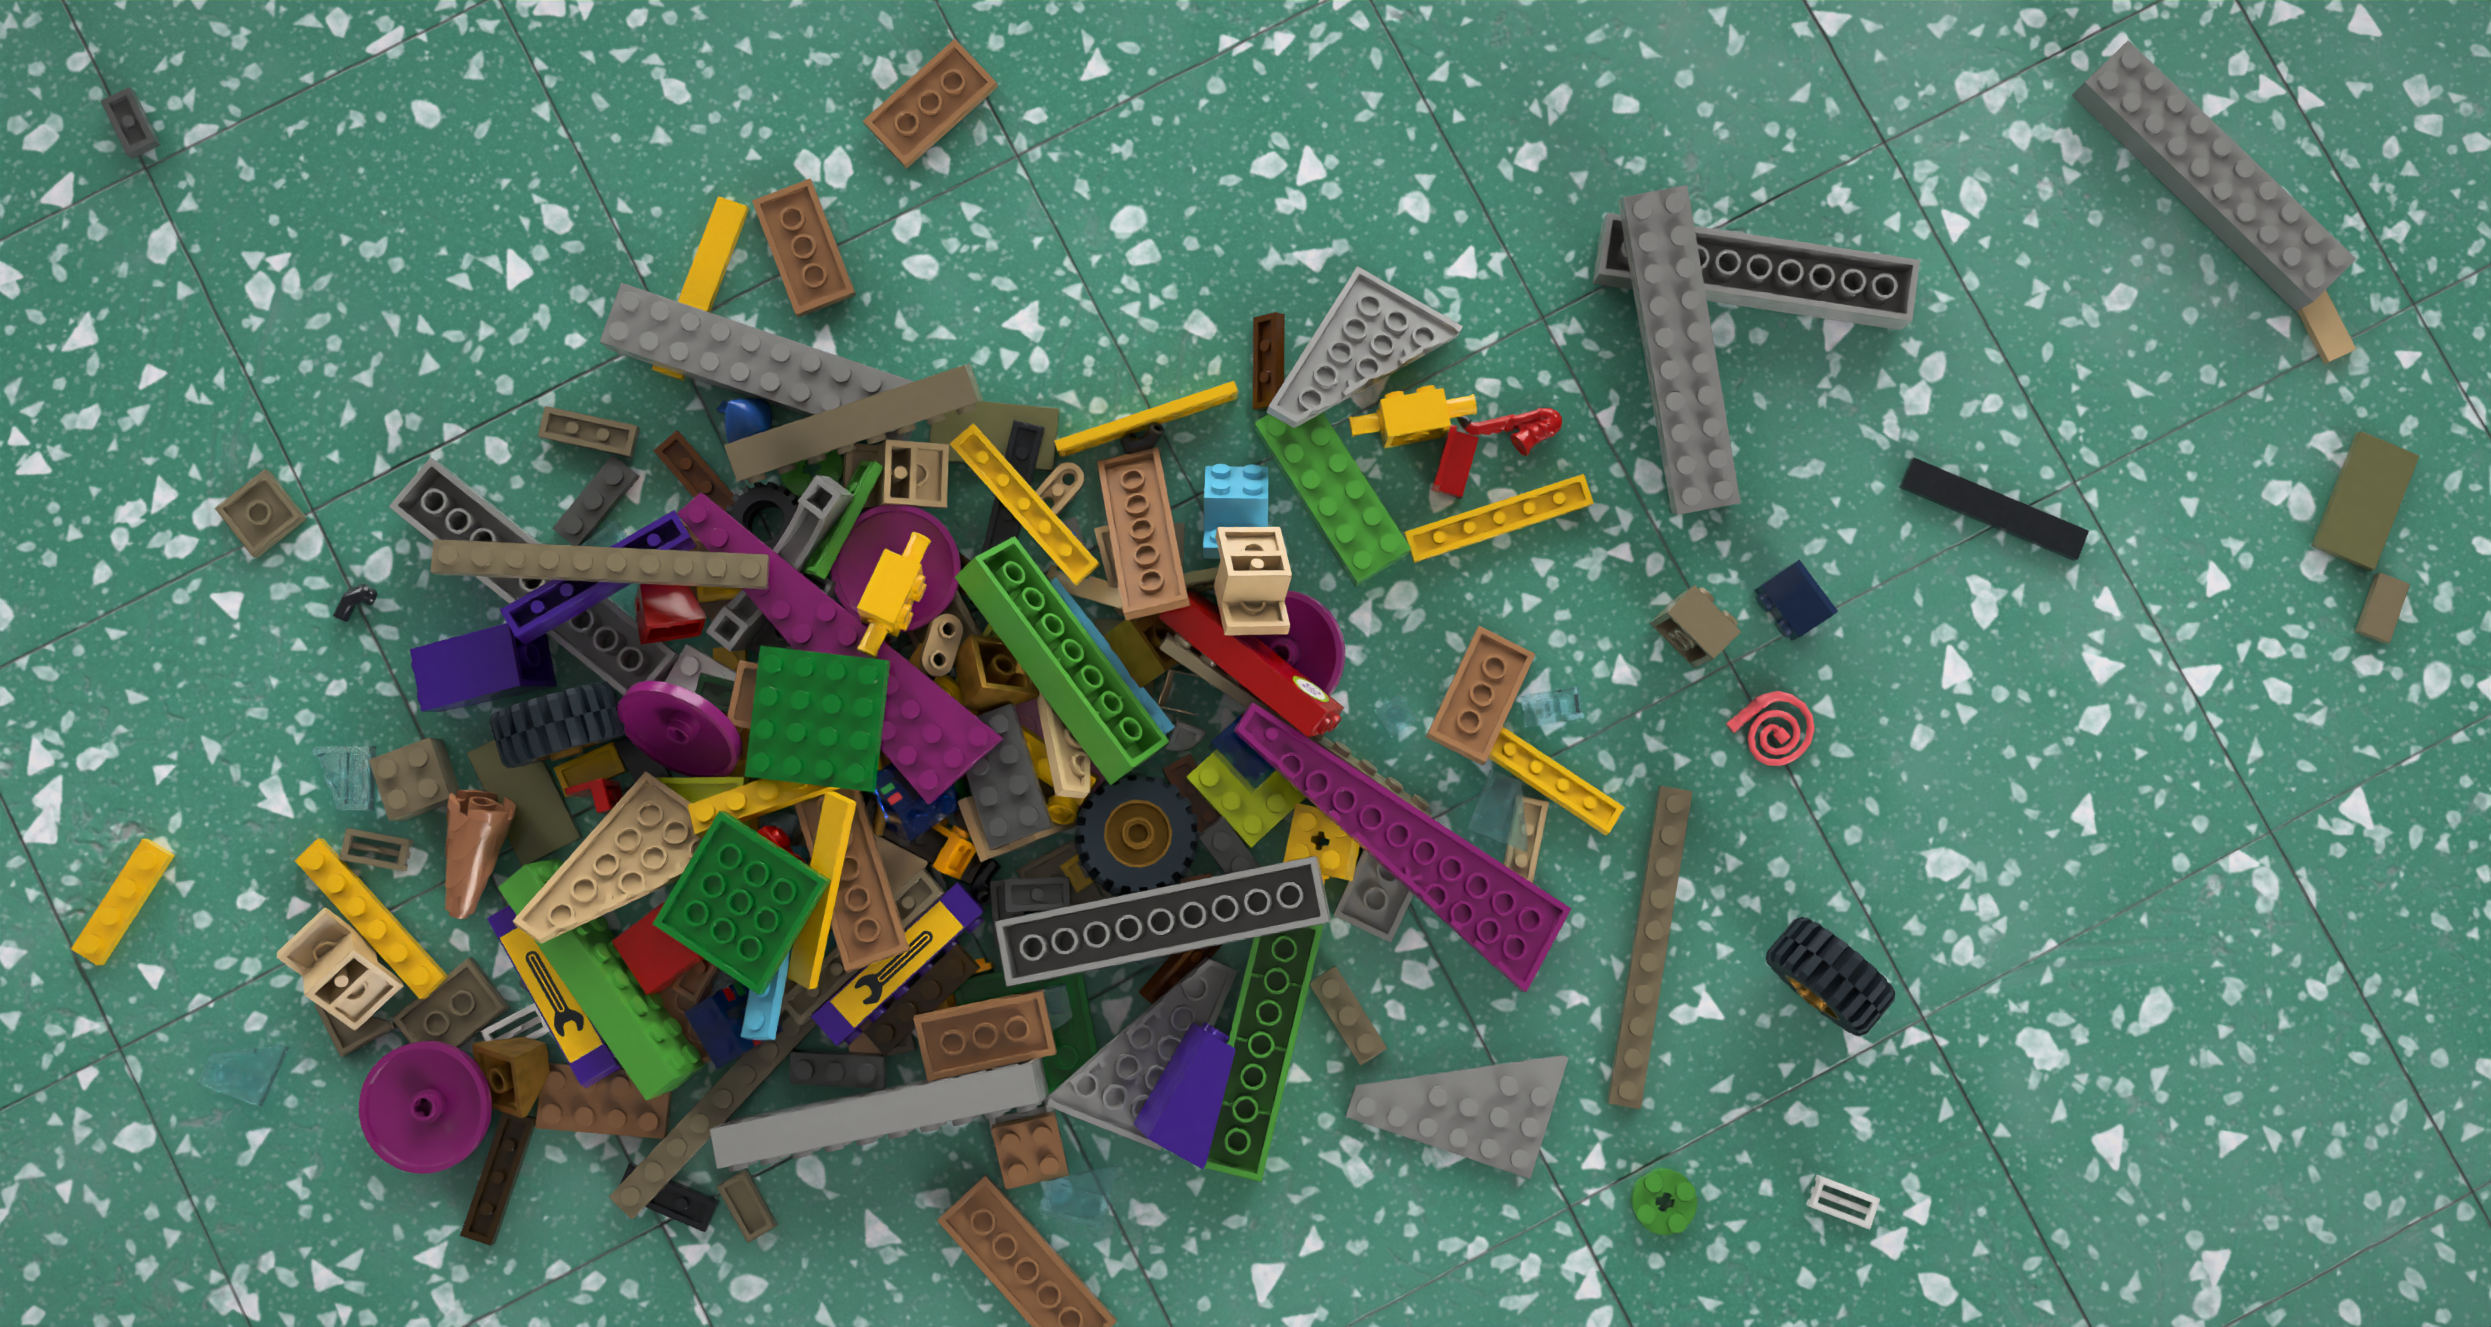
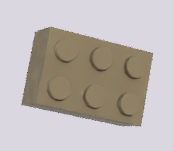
[1650,585,1741,668]

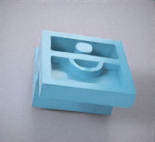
[1203,464,1268,559]

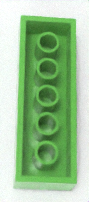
[1254,412,1411,587]

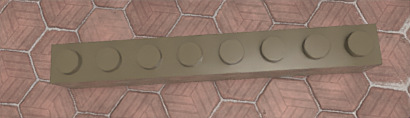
[724,363,983,484]

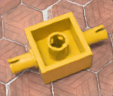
[1349,385,1477,449]
[857,532,931,658]
[1283,803,1360,884]

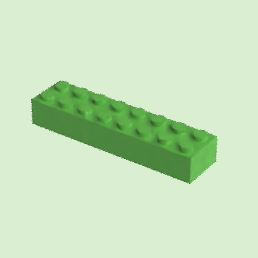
[955,536,1169,785]
[498,858,705,1101]
[1204,924,1324,1182]

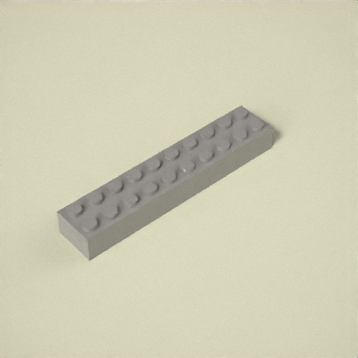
[2072,40,2356,311]
[1618,185,1741,515]
[1593,213,1920,330]
[599,283,916,442]
[389,457,680,696]
[995,856,1331,987]
[710,1057,1049,1172]

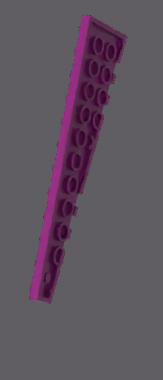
[677,492,1004,804]
[1234,703,1571,992]

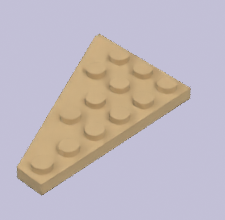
[513,771,704,944]

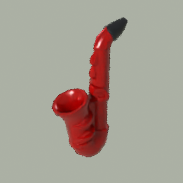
[1456,408,1563,457]

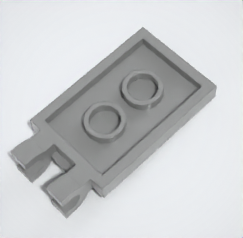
[1333,849,1414,943]

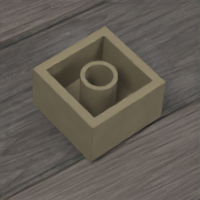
[369,737,460,821]

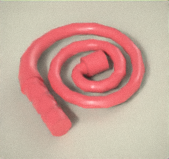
[1726,691,1814,766]

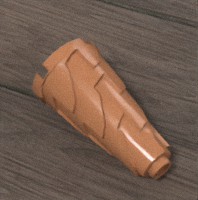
[445,790,516,919]

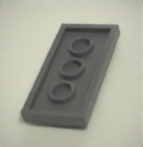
[966,704,1053,849]

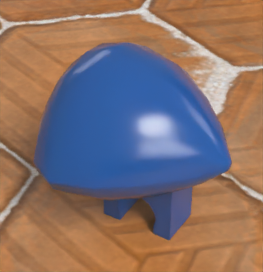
[716,398,772,443]

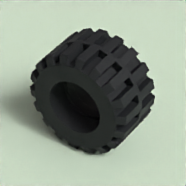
[726,482,799,550]

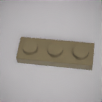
[538,406,640,458]
[1309,966,1387,1066]

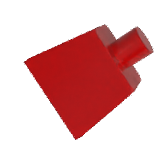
[634,584,707,645]

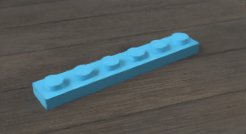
[1050,577,1175,735]
[741,846,809,1040]

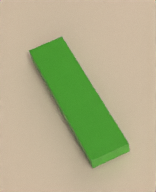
[803,460,884,579]

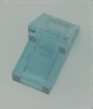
[1521,686,1584,728]

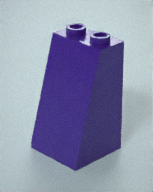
[410,623,557,712]
[1133,1021,1236,1169]

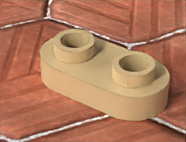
[1035,462,1085,516]
[919,614,963,677]

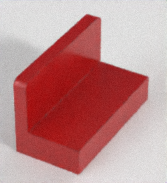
[1431,424,1479,499]
[565,778,623,814]

